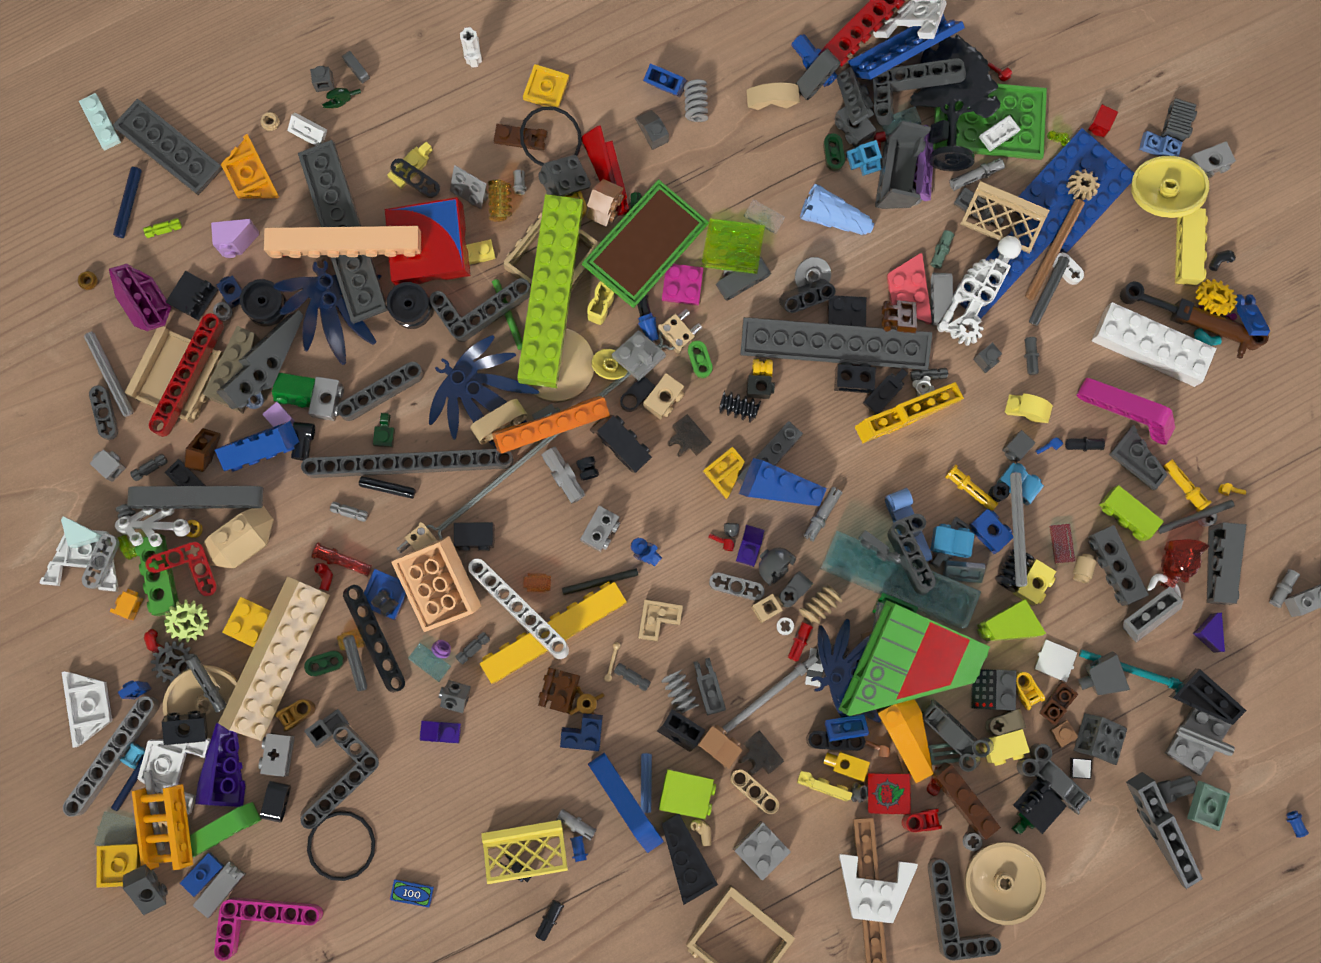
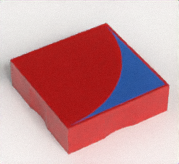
[384,197,471,285]

